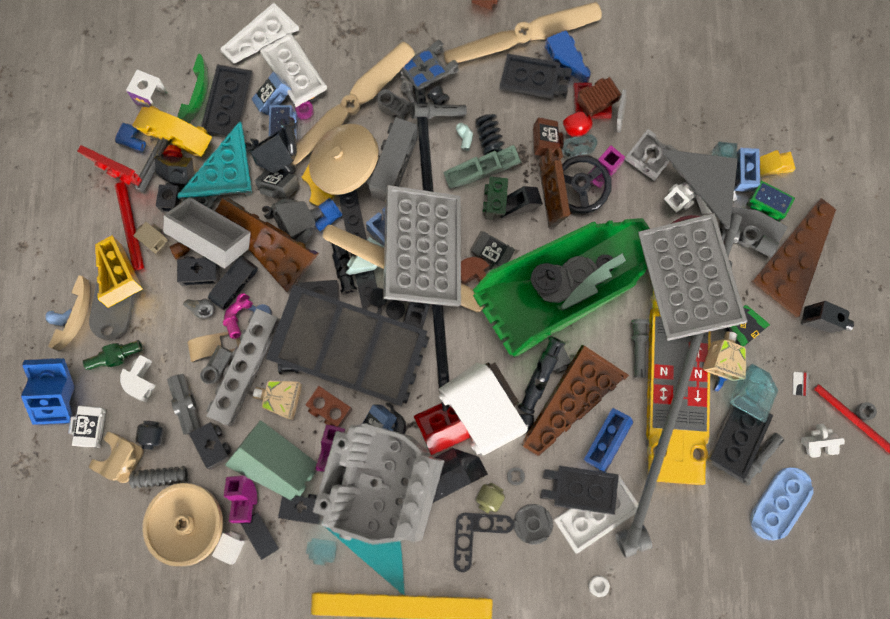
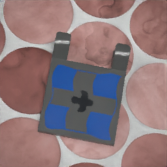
[402,40,459,91]

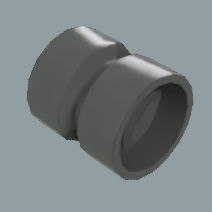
[615,524,652,558]

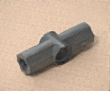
[167,374,200,435]

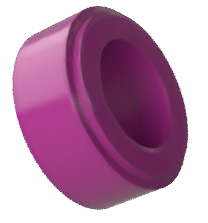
[295,101,314,119]

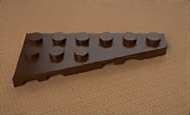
[215,197,319,292]
[752,198,836,317]
[521,345,630,456]

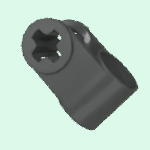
[378,90,411,120]

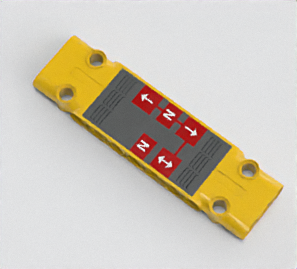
[646,290,711,485]

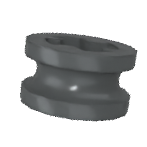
[855,402,877,421]
[507,467,525,485]

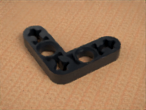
[453,513,514,573]

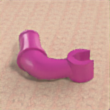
[223,293,253,339]

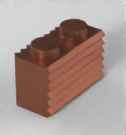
[577,77,622,117]

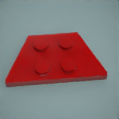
[77,145,142,186]

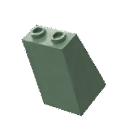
[225,420,317,500]

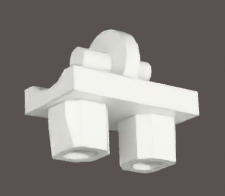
[801,423,844,457]

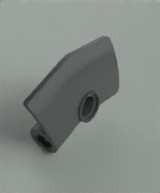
[720,207,788,258]

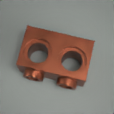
[305,386,353,427]

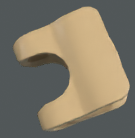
[88,432,144,483]

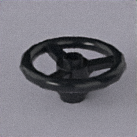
[562,155,612,214]

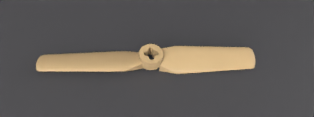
[444,2,602,64]
[292,42,415,165]
[323,225,484,312]

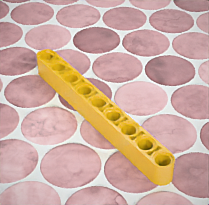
[310,592,493,619]

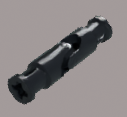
[518,336,566,414]

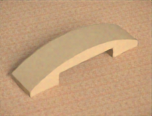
[48,275,91,351]

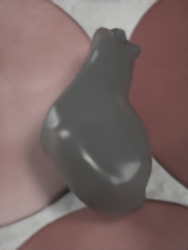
[183,299,214,319]

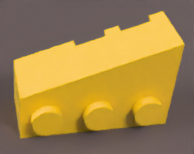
[95,235,142,308]

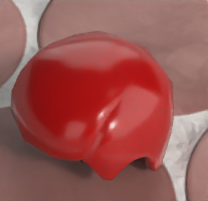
[563,112,593,137]

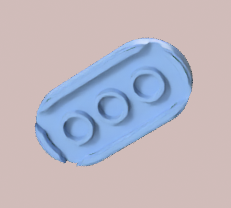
[750,468,813,540]

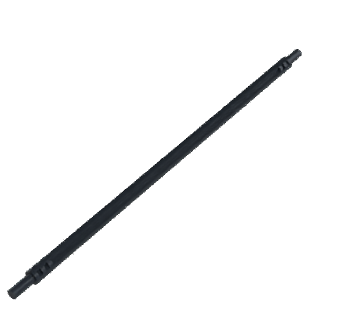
[414,87,450,411]

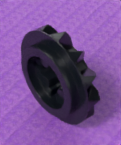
[531,263,562,294]

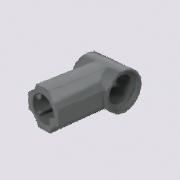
[200,345,233,384]

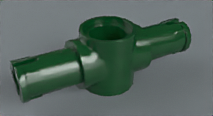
[83,340,143,371]

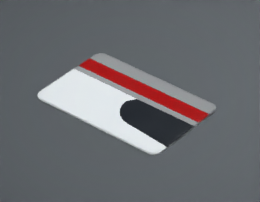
[793,372,809,396]

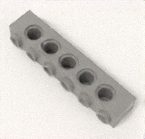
[207,308,280,426]

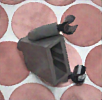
[262,198,321,244]

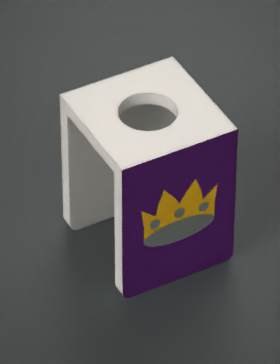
[126,70,167,107]

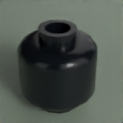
[135,420,164,450]

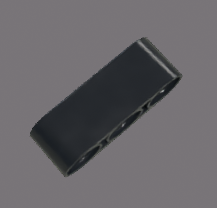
[208,256,258,310]

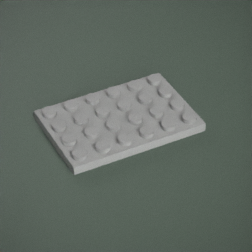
[383,185,461,307]
[638,213,747,341]

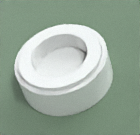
[588,575,610,597]

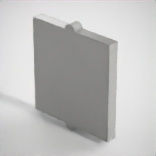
[617,89,626,132]

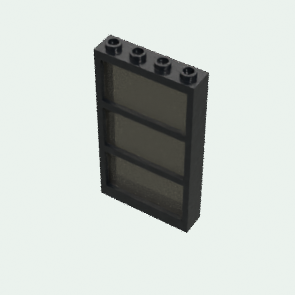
[266,285,430,407]

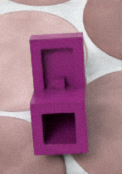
[588,145,625,189]
[316,425,345,472]
[223,475,257,523]

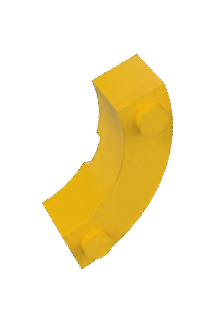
[132,106,212,157]

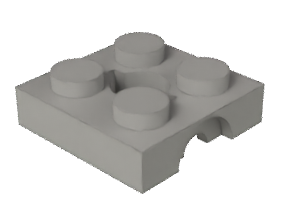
[625,129,678,181]

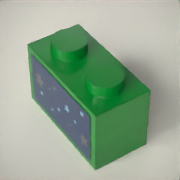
[746,180,795,222]

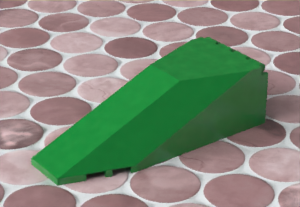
[473,218,650,357]

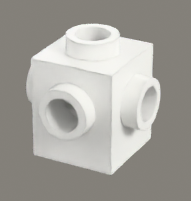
[664,182,698,213]

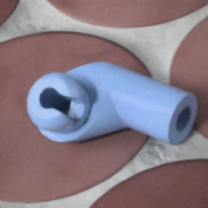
[46,308,72,326]

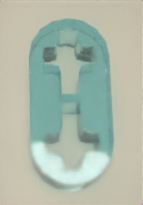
[562,134,597,157]

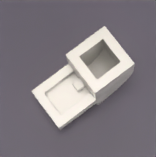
[120,355,156,402]

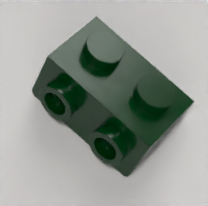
[482,177,508,220]

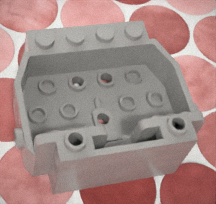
[313,421,444,545]

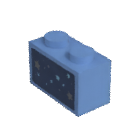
[269,105,297,140]
[734,148,760,192]

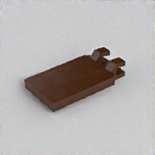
[539,148,570,227]

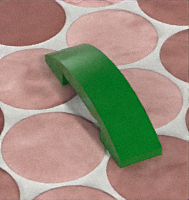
[177,54,209,124]

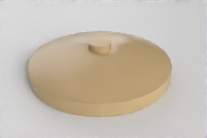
[309,124,379,195]
[143,483,223,566]

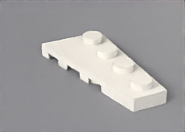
[220,3,299,64]

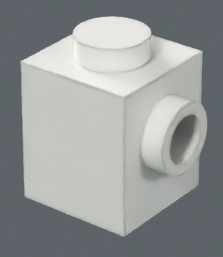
[212,531,245,565]

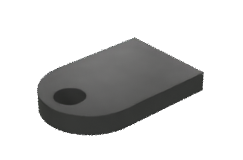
[89,281,135,341]

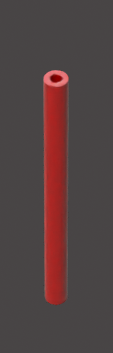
[814,384,890,453]

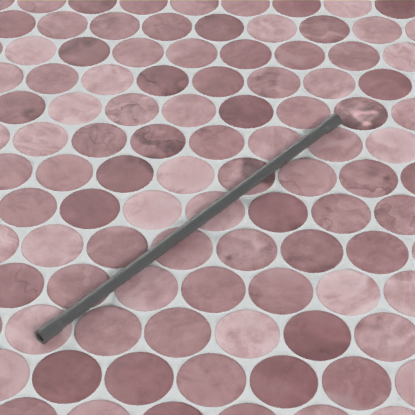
[624,214,742,549]

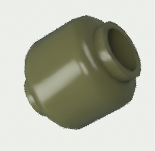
[475,482,505,514]

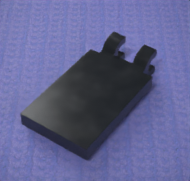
[500,53,572,99]
[540,465,619,515]

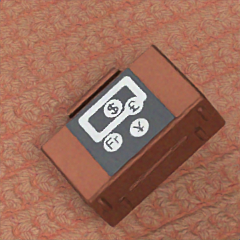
[533,117,564,157]

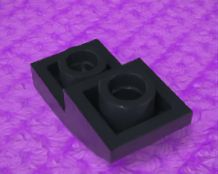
[240,512,279,560]

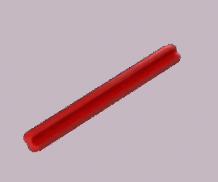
[115,182,144,271]

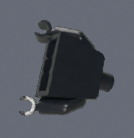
[245,116,297,174]

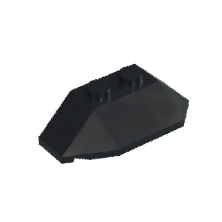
[432,448,488,504]

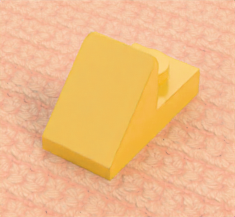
[760,150,796,177]

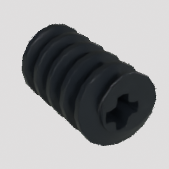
[475,114,505,155]

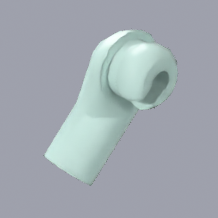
[456,123,473,151]

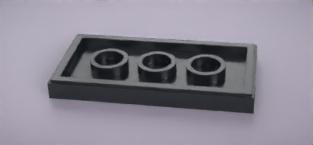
[201,64,253,138]
[707,395,774,482]

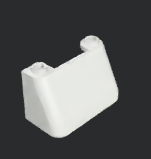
[438,363,527,456]

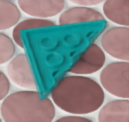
[178,122,252,199]
[324,526,405,594]

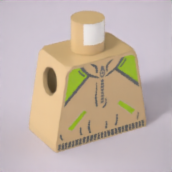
[702,332,746,381]
[253,381,302,421]

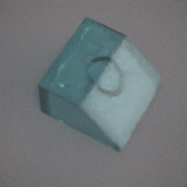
[729,364,778,423]

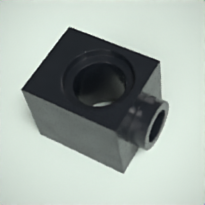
[156,183,182,212]

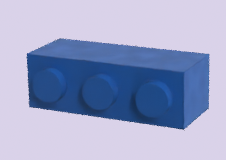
[584,408,633,472]

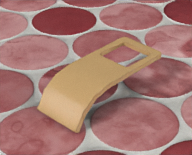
[187,332,241,362]

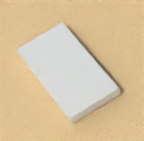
[260,33,327,107]
[553,476,638,554]

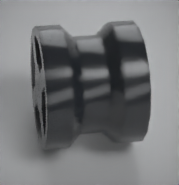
[427,86,450,105]

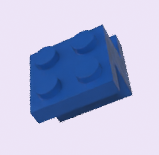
[21,358,75,425]

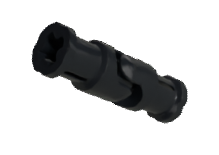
[329,242,357,295]

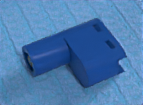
[115,123,146,152]
[315,198,342,232]

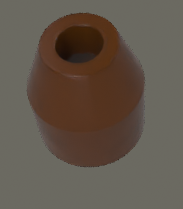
[169,242,190,260]

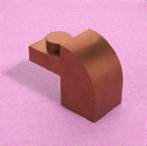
[461,257,490,285]

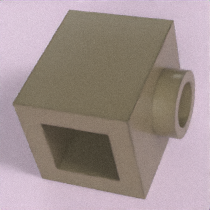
[133,222,168,254]

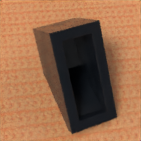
[154,156,194,184]
[501,186,543,219]

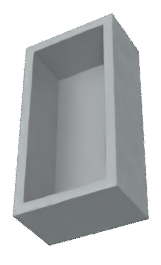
[164,197,250,268]

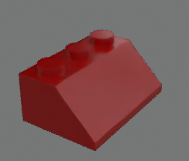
[414,403,471,455]

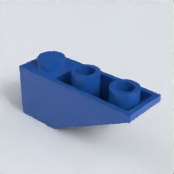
[545,30,591,83]

